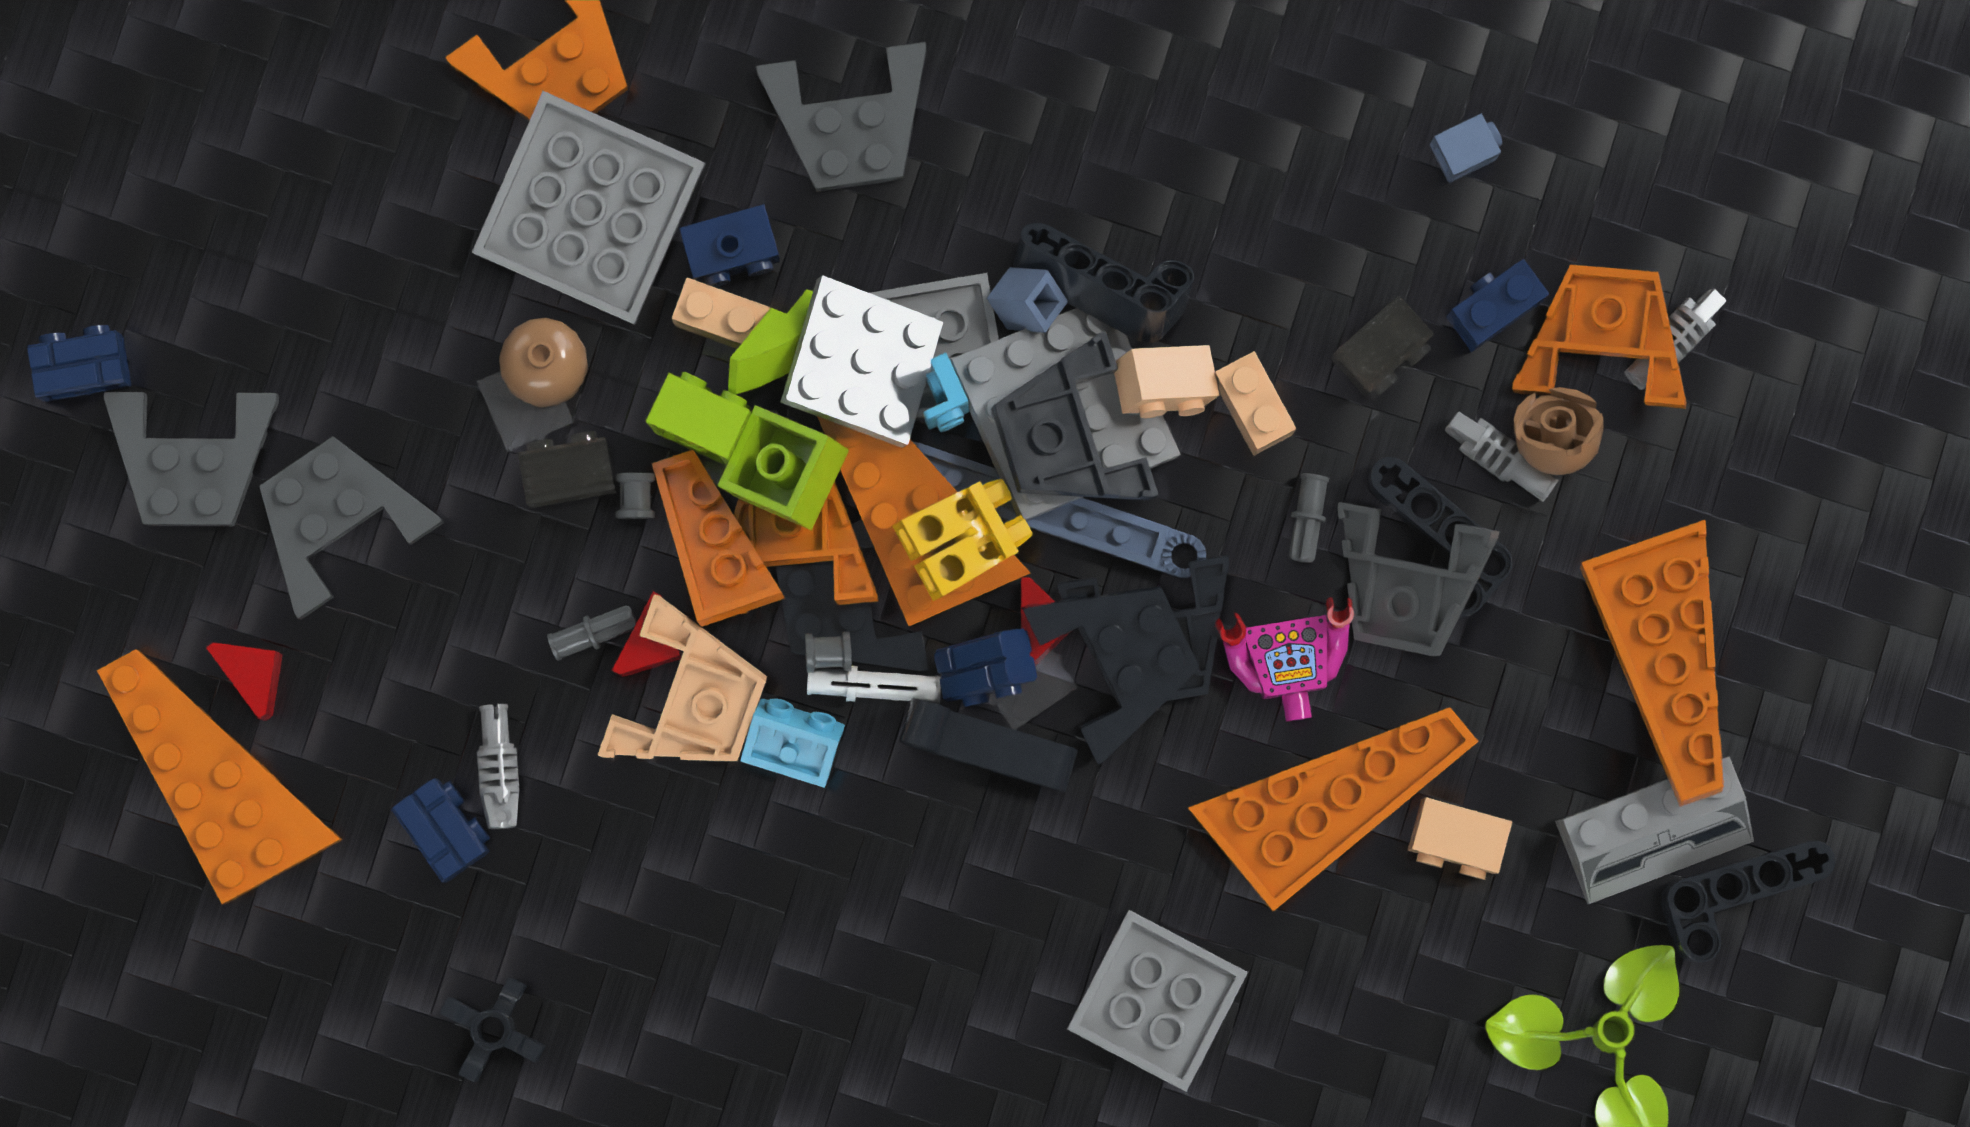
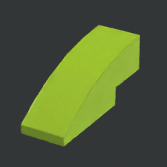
[728,290,813,395]

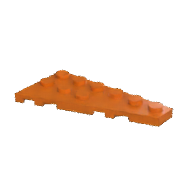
[817,416,1030,626]
[1580,519,1724,807]
[97,649,342,904]
[1187,707,1479,911]

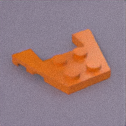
[445,0,628,121]
[1512,265,1687,409]
[734,481,878,614]

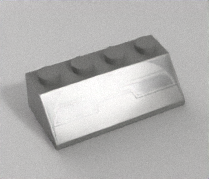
[1555,757,1754,904]

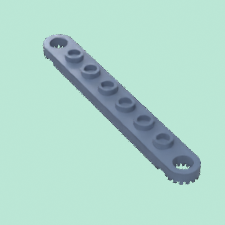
[912,441,1206,579]

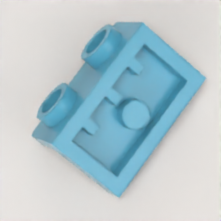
[924,353,969,432]
[740,699,845,788]

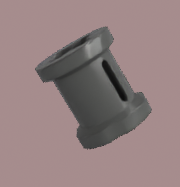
[615,473,655,519]
[805,631,852,673]

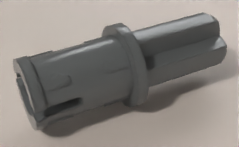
[1289,473,1329,563]
[547,606,637,661]

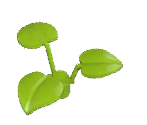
[1485,945,1679,1127]

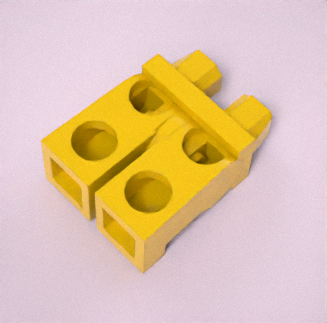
[892,478,1033,601]

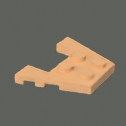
[598,594,767,761]

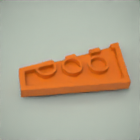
[652,450,785,627]

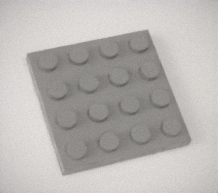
[472,91,706,324]
[950,308,1180,521]

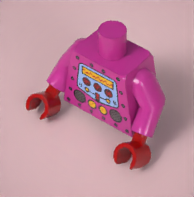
[1215,597,1354,722]

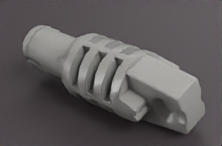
[1624,289,1726,389]
[1445,412,1559,502]
[477,704,520,829]

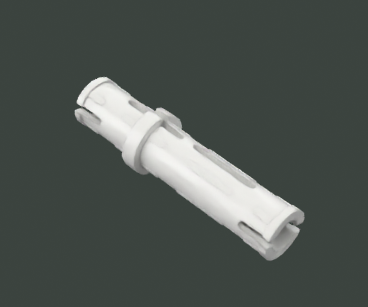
[807,666,942,704]

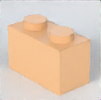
[671,278,770,349]
[1114,345,1220,418]
[1215,351,1296,456]
[1408,797,1512,880]

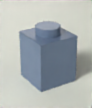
[1429,113,1503,183]
[987,267,1068,333]

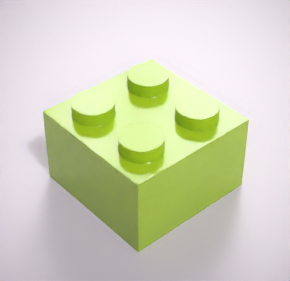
[646,372,751,466]
[717,405,849,531]

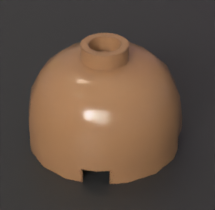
[499,318,588,408]
[1514,387,1603,475]

